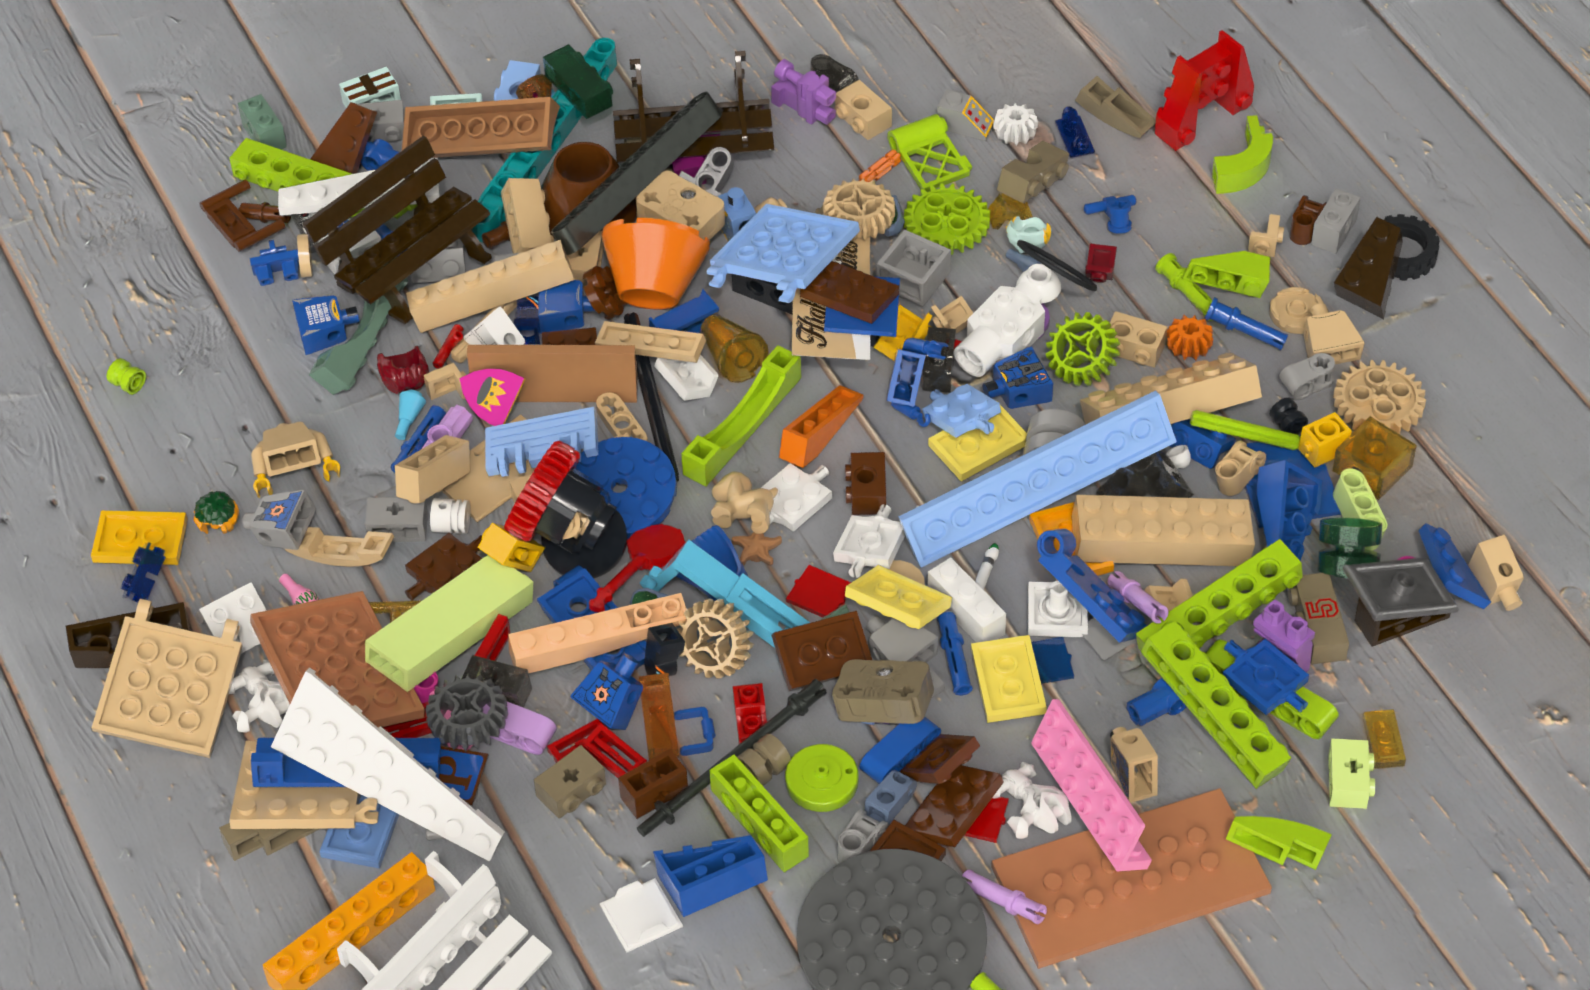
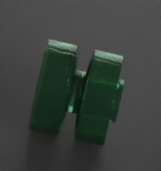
[1317,518,1382,578]

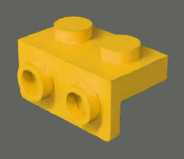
[874,304,933,361]

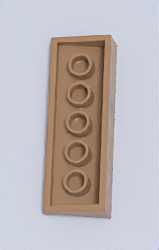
[402,97,560,158]
[467,345,638,403]

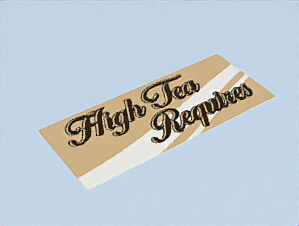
[792,236,870,360]

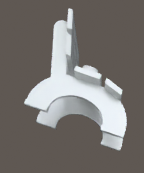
[337,851,552,990]

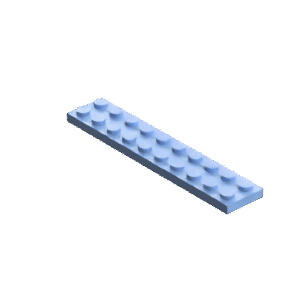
[898,390,1177,568]

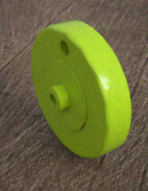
[785,744,859,812]

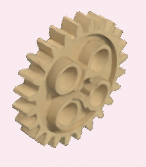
[1333,360,1426,438]

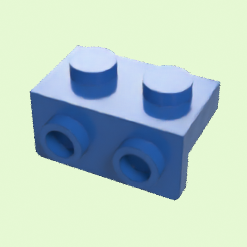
[1170,419,1237,469]

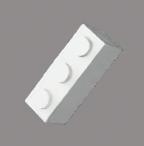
[928,557,1006,643]

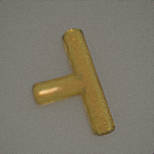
[369,601,421,623]

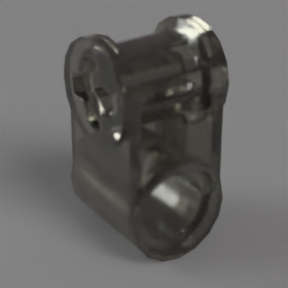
[810,54,859,93]
[1096,468,1150,497]

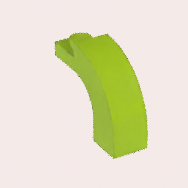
[1212,115,1273,194]

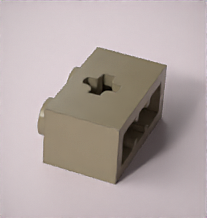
[533,745,606,819]

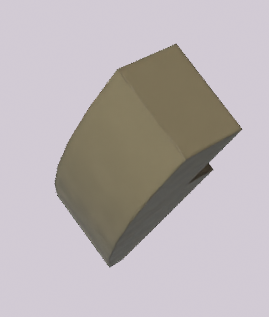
[1075,76,1156,138]
[219,823,319,861]

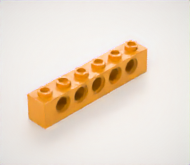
[262,852,435,990]

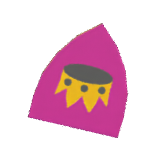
[459,369,525,426]

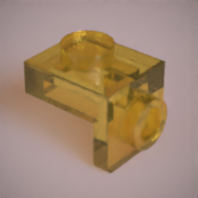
[987,193,1033,230]

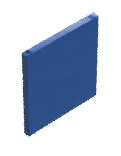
[824,276,900,337]

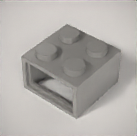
[876,229,951,306]

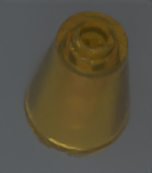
[701,314,769,383]

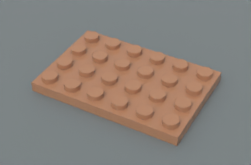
[250,591,425,728]

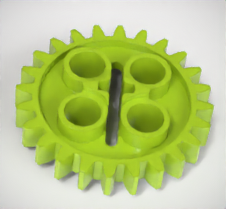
[904,183,990,255]

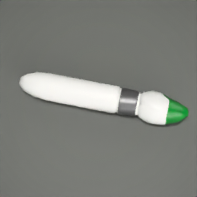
[975,543,999,590]

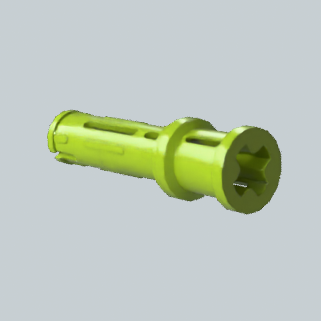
[1155,253,1213,321]

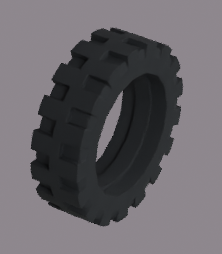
[1384,214,1440,281]

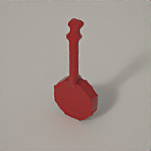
[589,524,686,613]

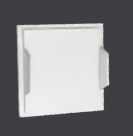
[599,878,683,953]

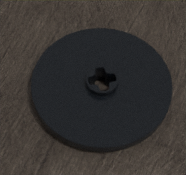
[541,510,627,578]

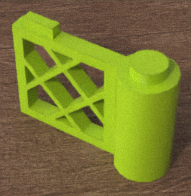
[887,114,972,192]

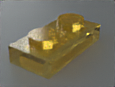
[1363,709,1406,769]

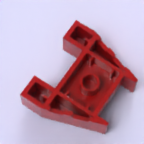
[1155,30,1254,151]

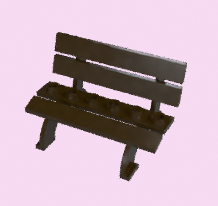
[613,51,775,163]
[302,135,492,324]

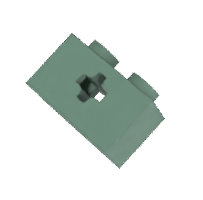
[238,94,287,150]

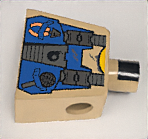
[1110,727,1158,803]

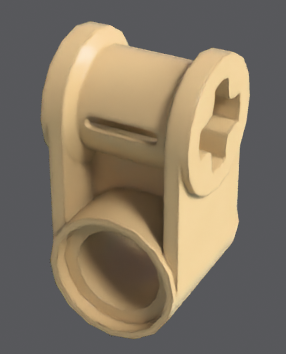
[1215,440,1266,496]

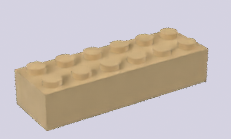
[1080,353,1262,424]
[1072,495,1255,566]

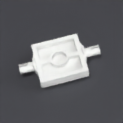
[761,463,832,532]
[833,504,905,578]

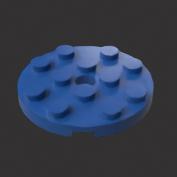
[575,437,677,540]

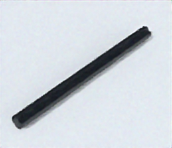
[624,312,679,482]

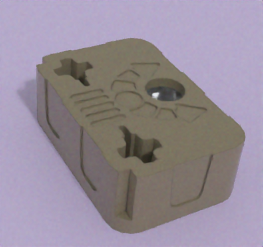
[832,659,934,724]

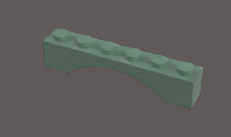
[309,256,408,395]

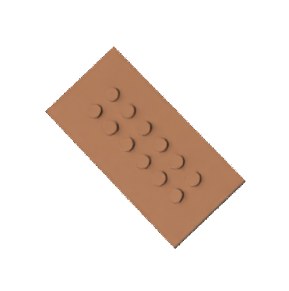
[991,788,1272,969]

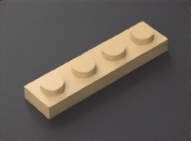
[595,321,706,363]

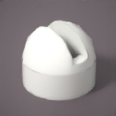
[1166,445,1191,469]

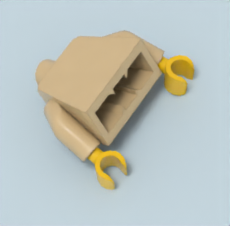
[251,422,340,498]

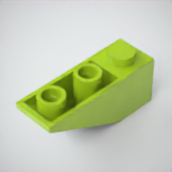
[1182,251,1270,298]

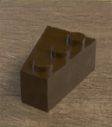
[1334,217,1403,320]
[1354,597,1451,647]

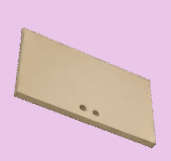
[442,414,535,522]

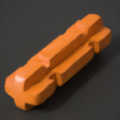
[859,149,901,182]

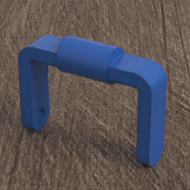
[674,707,716,756]

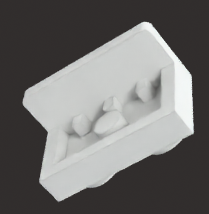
[654,354,718,401]

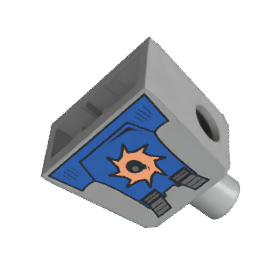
[243,490,316,550]

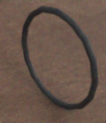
[1017,240,1097,291]

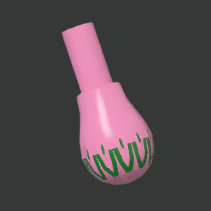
[279,574,319,605]

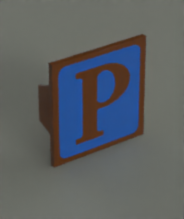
[439,746,489,806]

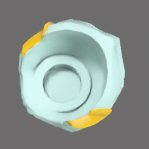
[1006,216,1052,254]

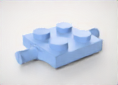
[922,384,1001,438]

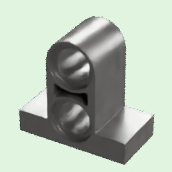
[679,147,735,197]

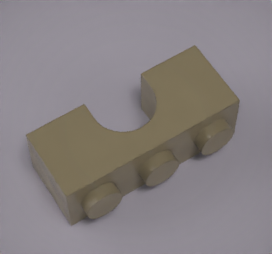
[997,141,1069,204]

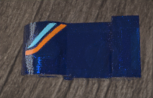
[513,296,541,344]

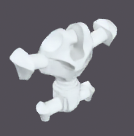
[229,659,290,733]
[992,762,1071,839]

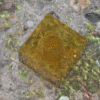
[1332,416,1417,500]

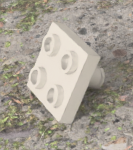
[1028,581,1088,637]

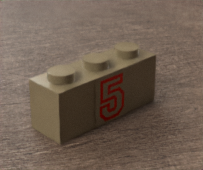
[1288,572,1349,664]

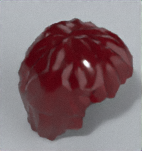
[377,346,429,394]

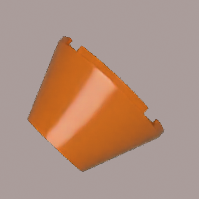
[601,218,710,310]

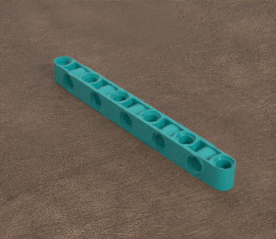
[471,38,617,242]

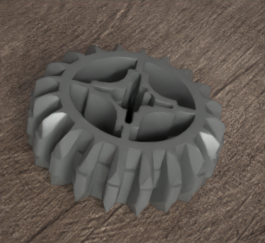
[426,673,508,751]

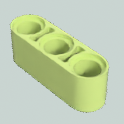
[1333,468,1388,551]

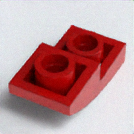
[733,683,767,744]

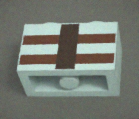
[339,67,401,108]

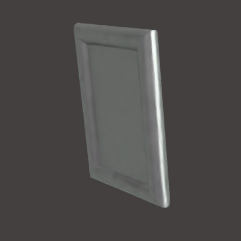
[1343,557,1459,621]

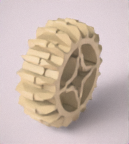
[823,178,895,241]
[677,598,754,679]

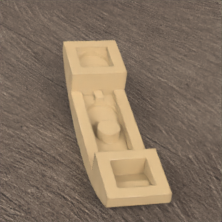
[284,527,394,567]

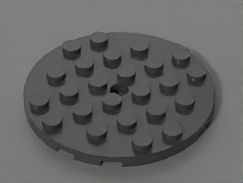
[797,849,987,990]

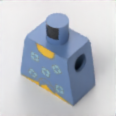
[718,187,756,242]

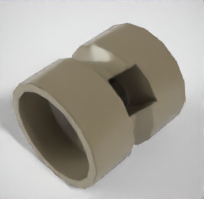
[737,734,791,786]

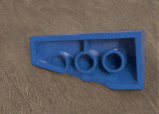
[1257,460,1323,561]

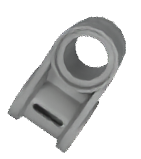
[1279,353,1335,400]
[838,809,889,863]

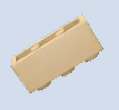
[501,178,554,254]
[395,435,470,503]

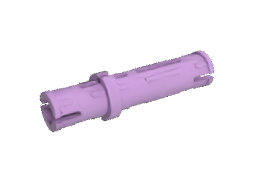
[1107,571,1168,623]
[962,870,1047,924]

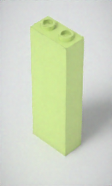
[365,555,534,692]

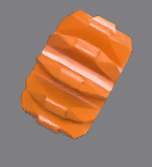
[1167,315,1213,361]

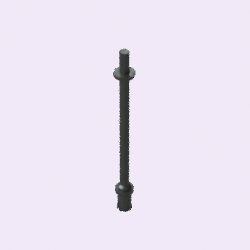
[637,679,827,837]

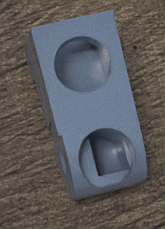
[864,770,917,825]

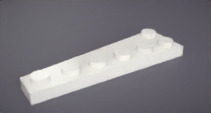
[278,158,440,215]

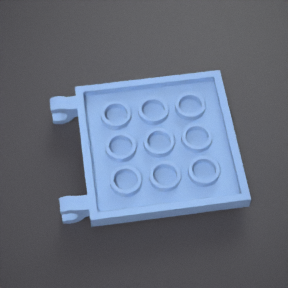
[707,204,860,303]

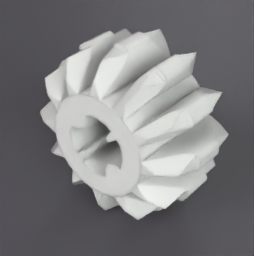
[993,103,1038,146]

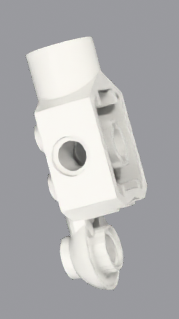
[954,264,1061,377]

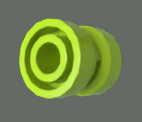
[106,358,146,395]

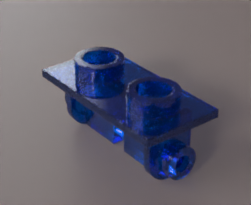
[1055,106,1095,158]
[120,542,166,603]

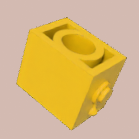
[1298,412,1352,468]

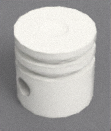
[430,498,470,534]

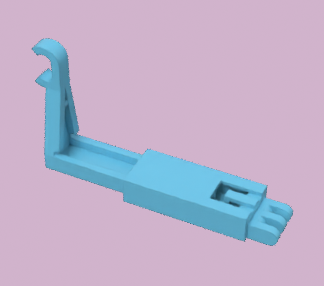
[640,540,810,648]

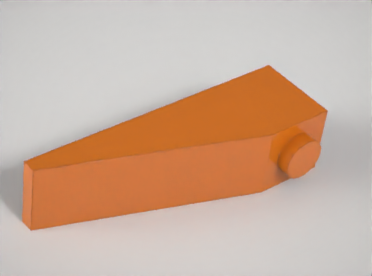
[779,385,864,468]

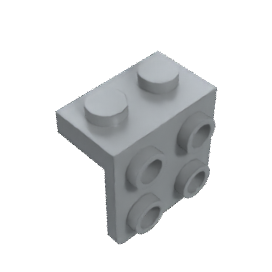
[410,233,466,283]

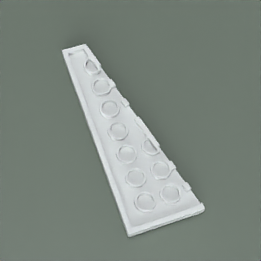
[271,668,505,861]

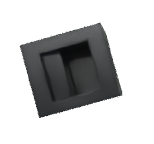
[644,623,685,680]

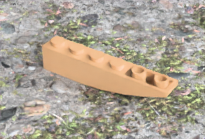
[508,593,687,676]

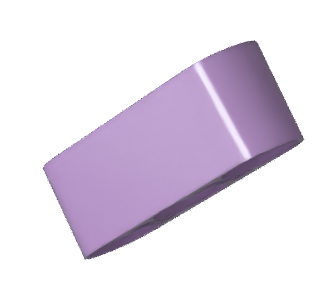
[483,702,557,755]

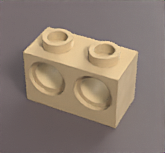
[1110,311,1168,368]

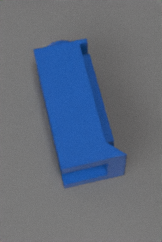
[649,289,720,334]

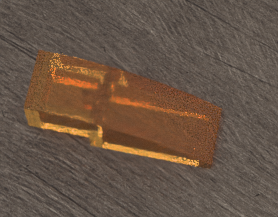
[639,673,679,760]

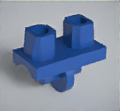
[250,240,300,286]

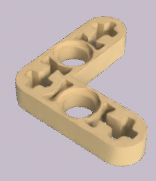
[596,393,648,442]

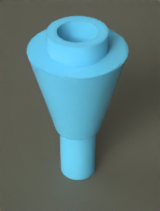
[395,390,426,440]

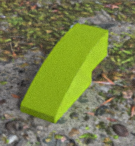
[1226,816,1332,870]

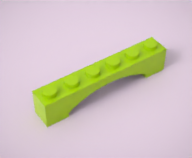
[681,345,801,487]

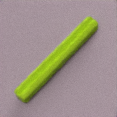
[1190,410,1300,450]

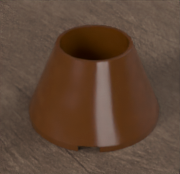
[541,142,637,239]

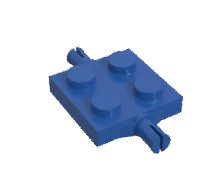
[1223,639,1309,715]

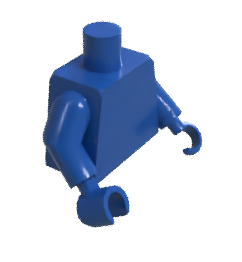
[887,338,948,427]

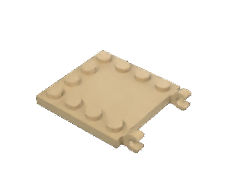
[91,599,243,758]
[229,740,379,829]

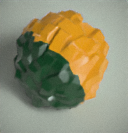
[194,491,239,534]

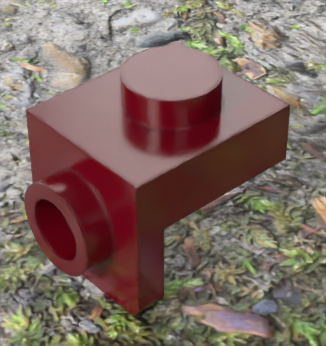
[1085,243,1117,283]

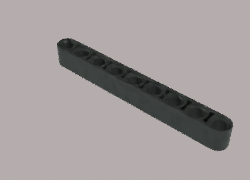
[551,91,722,255]

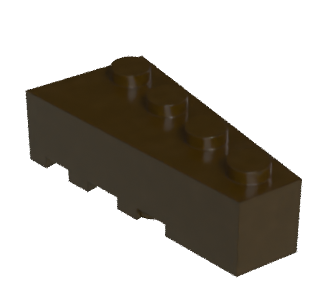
[66,602,191,668]

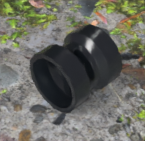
[1269,397,1308,435]

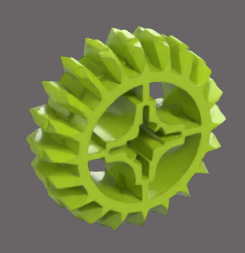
[1045,312,1120,387]

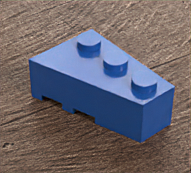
[653,835,768,917]

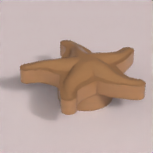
[732,532,782,565]

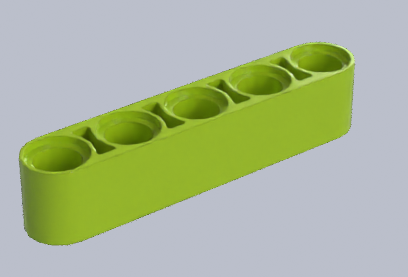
[1206,639,1339,739]

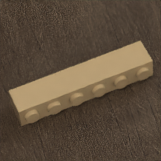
[406,240,575,333]

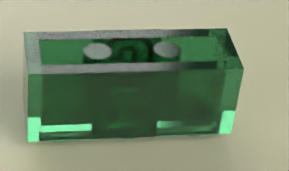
[543,44,613,119]

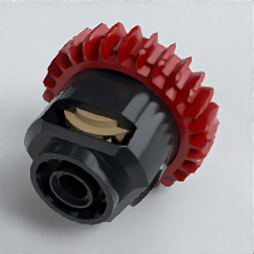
[504,440,618,554]

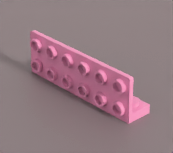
[1031,699,1152,872]

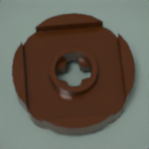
[583,266,627,320]

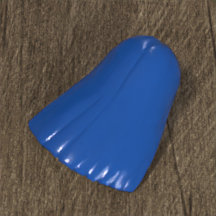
[676,525,748,601]

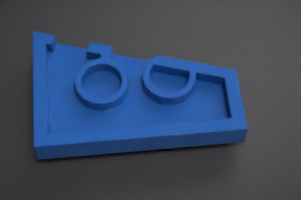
[1418,523,1491,609]

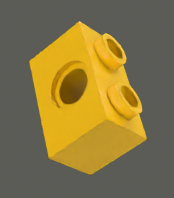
[477,523,545,572]

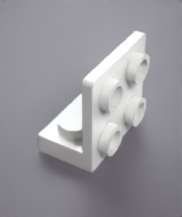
[195,582,267,654]

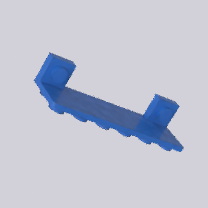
[251,738,441,787]

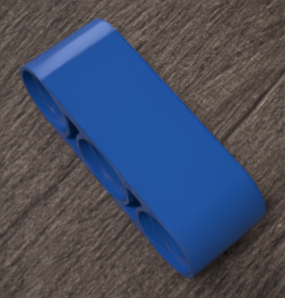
[859,717,941,784]

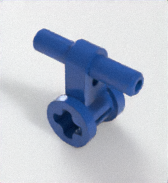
[1084,195,1136,234]

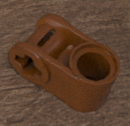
[1290,195,1327,245]

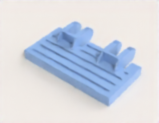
[485,407,599,477]

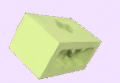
[1328,738,1375,809]

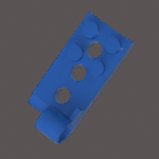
[1037,528,1147,643]
[537,565,646,671]

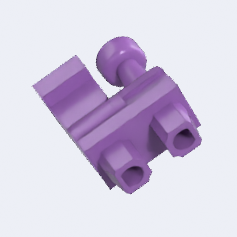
[771,59,836,125]
[1253,600,1315,672]

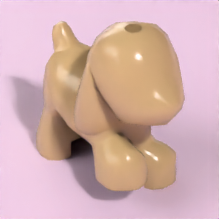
[711,471,778,534]

